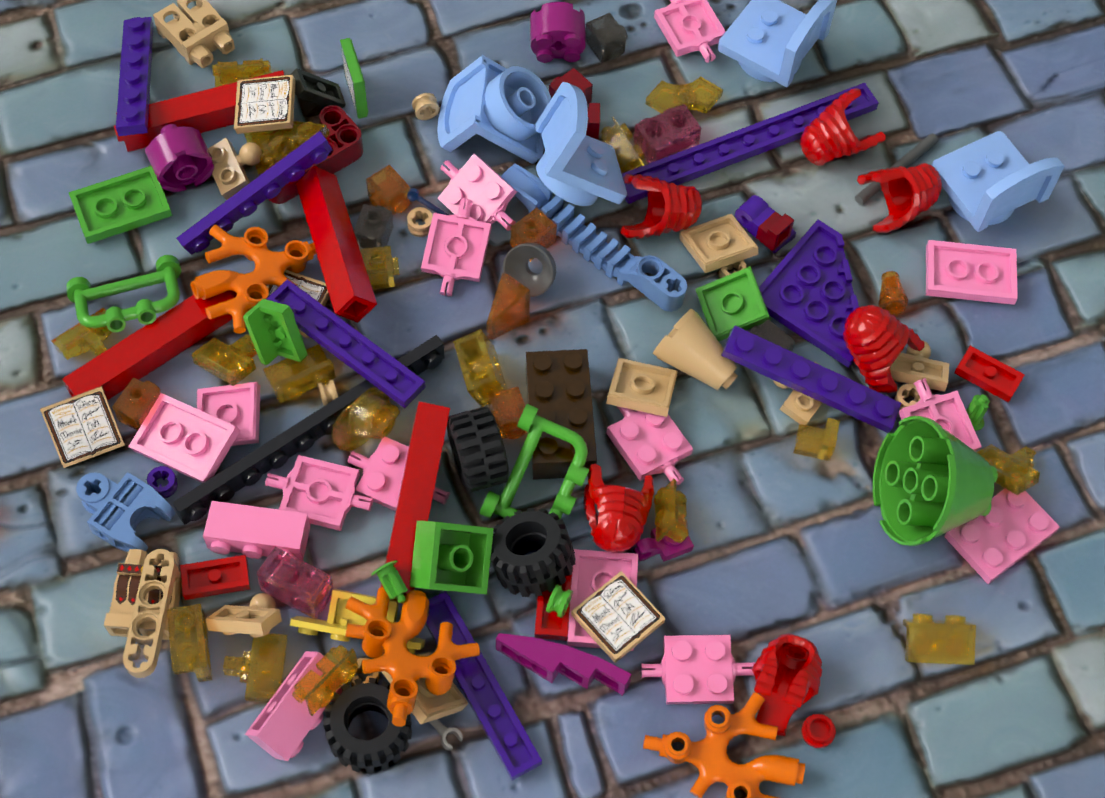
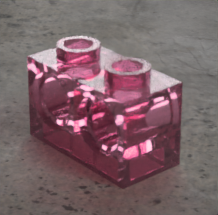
[633,104,702,164]
[257,547,333,620]

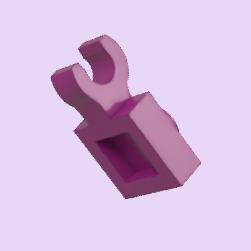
[634,519,694,562]

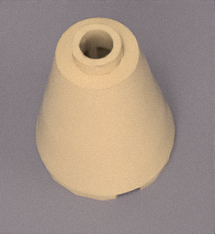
[653,309,738,390]

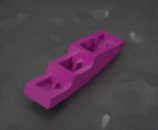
[496,633,632,696]

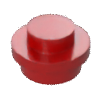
[801,714,836,748]

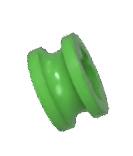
[546,584,573,618]

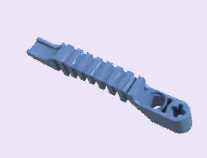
[501,163,687,312]

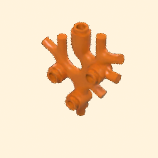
[190,225,317,334]
[345,587,480,727]
[643,692,805,798]

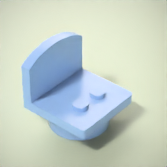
[718,0,837,87]
[437,55,552,164]
[535,82,627,206]
[932,131,1065,232]

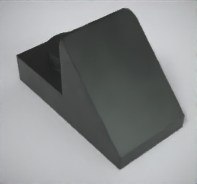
[290,68,346,118]

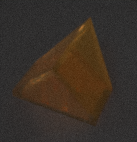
[487,273,530,340]

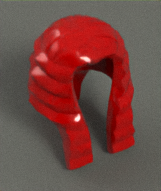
[800,88,886,166]
[857,163,942,233]
[620,174,702,239]
[843,305,925,393]
[583,463,654,553]
[752,633,822,736]

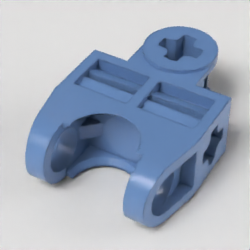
[76,472,176,553]

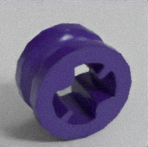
[146,466,178,498]

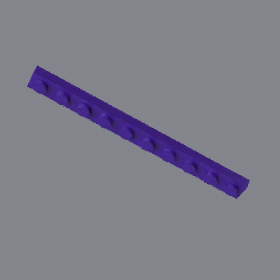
[622,83,879,204]

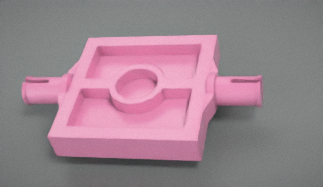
[654,0,726,63]
[437,154,517,231]
[421,198,492,296]
[898,378,982,451]
[606,406,693,487]
[348,436,450,511]
[265,455,373,531]
[641,635,755,705]

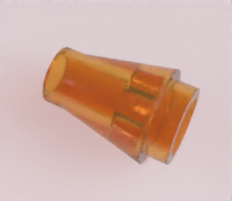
[878,271,909,316]

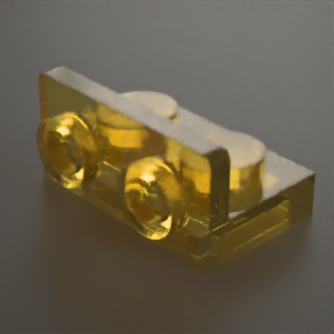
[263,344,336,403]
[167,604,212,682]
[903,613,976,665]

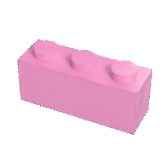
[203,501,311,563]
[245,651,348,761]

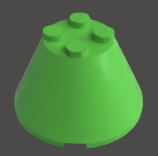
[873,416,998,546]

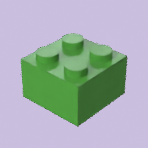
[410,521,494,594]

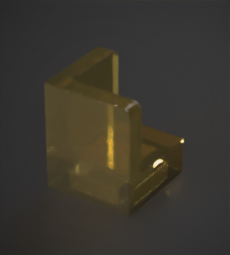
[793,418,840,461]

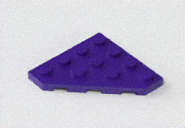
[759,219,859,368]

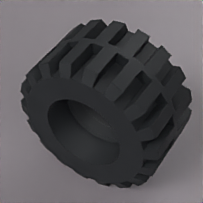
[447,406,509,493]
[490,508,576,597]
[323,678,412,773]

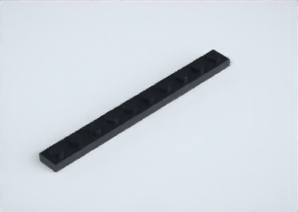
[173,335,445,525]

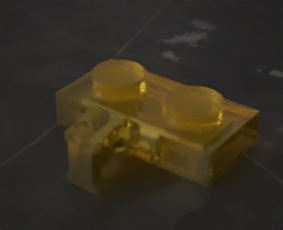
[268,121,330,160]
[51,308,112,360]
[191,334,257,386]
[977,444,1040,495]
[223,633,288,703]

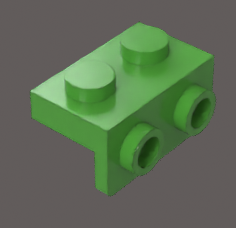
[243,299,308,365]

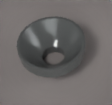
[503,243,556,297]

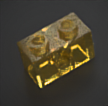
[453,329,509,407]

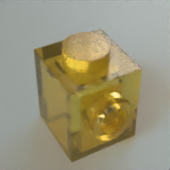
[360,246,400,289]

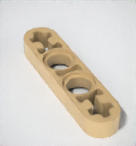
[123,549,177,678]

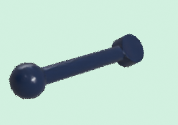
[407,188,449,215]

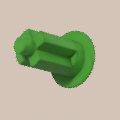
[966,394,990,431]
[371,560,408,603]

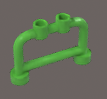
[66,255,181,332]
[479,404,589,520]

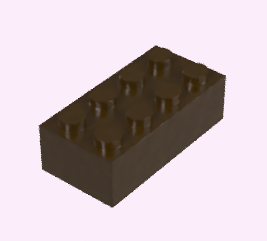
[525,349,597,480]

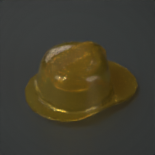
[332,387,400,451]

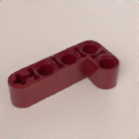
[266,105,363,204]

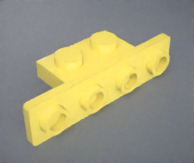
[290,589,425,654]

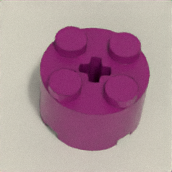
[530,2,586,63]
[145,124,214,192]

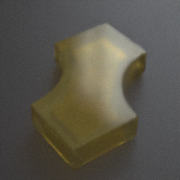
[645,76,723,117]

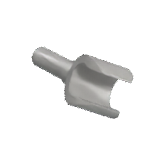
[429,719,463,751]

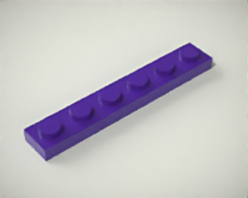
[116,17,154,136]
[176,131,333,255]
[266,279,426,408]
[721,326,901,433]
[425,591,542,781]

